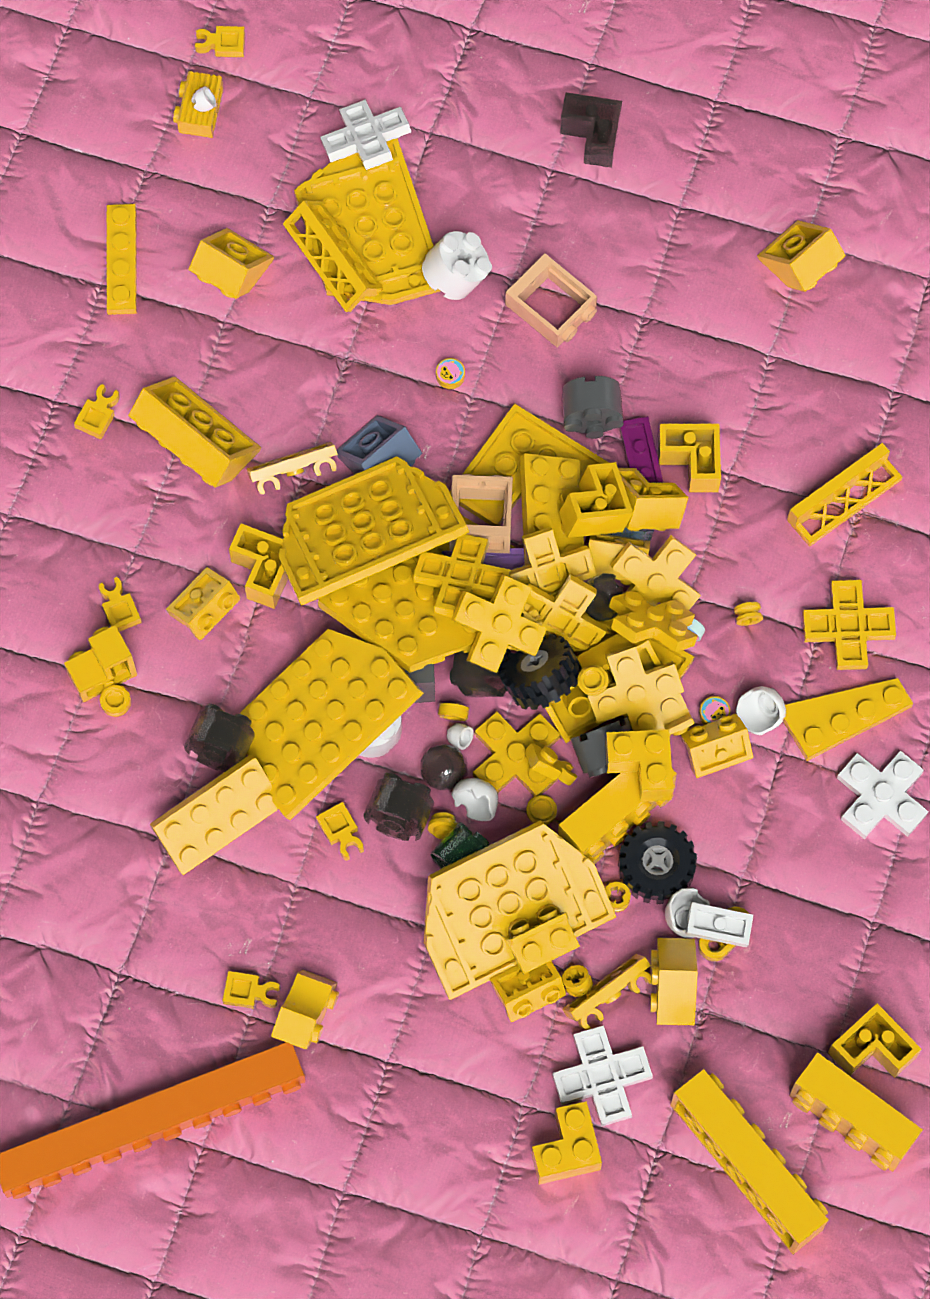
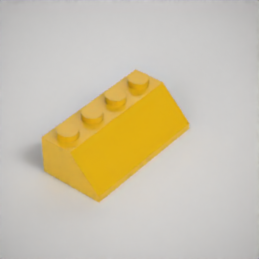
[128,377,262,488]
[545,634,662,743]

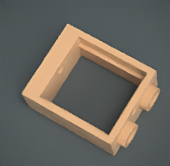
[505,254,597,348]
[449,474,513,554]

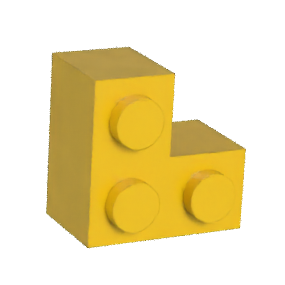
[658,424,721,492]
[559,462,633,538]
[618,468,689,531]
[229,523,288,609]
[64,625,137,703]
[605,729,674,802]
[650,938,698,1025]
[828,1003,922,1078]
[531,1101,602,1184]

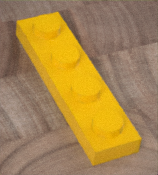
[107,204,137,315]

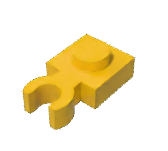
[195,26,245,57]
[74,384,120,439]
[99,577,142,632]
[525,743,577,786]
[316,802,364,861]
[223,971,280,1009]

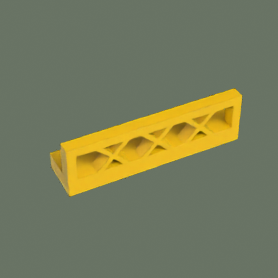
[283,200,384,312]
[787,443,903,547]

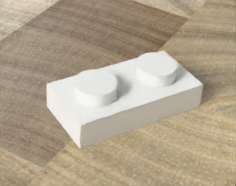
[685,902,753,947]

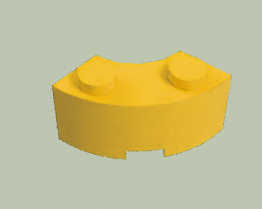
[271,969,339,1049]

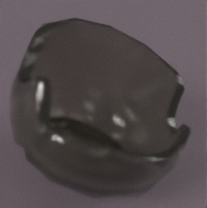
[585,573,624,621]
[420,744,468,790]

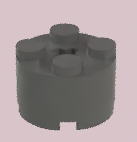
[562,376,624,439]
[570,717,633,778]

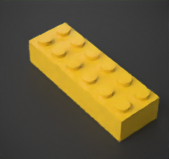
[670,1069,829,1255]

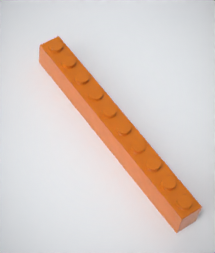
[0,1042,306,1199]

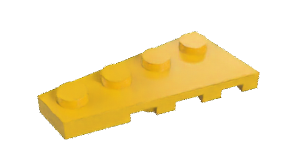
[783,678,913,761]

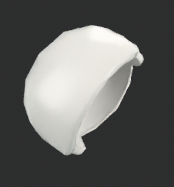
[736,686,786,735]
[451,778,498,821]
[665,888,710,939]

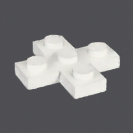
[320,100,411,170]
[837,751,929,839]
[552,1025,653,1127]

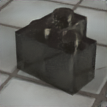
[560,92,622,168]

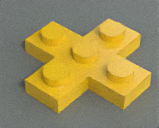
[510,527,597,597]
[413,534,510,617]
[610,535,701,610]
[521,574,607,652]
[451,575,547,673]
[802,580,896,670]
[609,591,698,652]
[587,644,684,731]
[473,712,561,797]

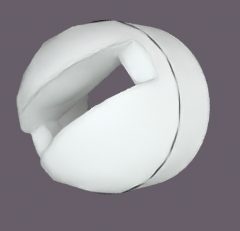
[191,86,217,112]
[447,723,473,750]

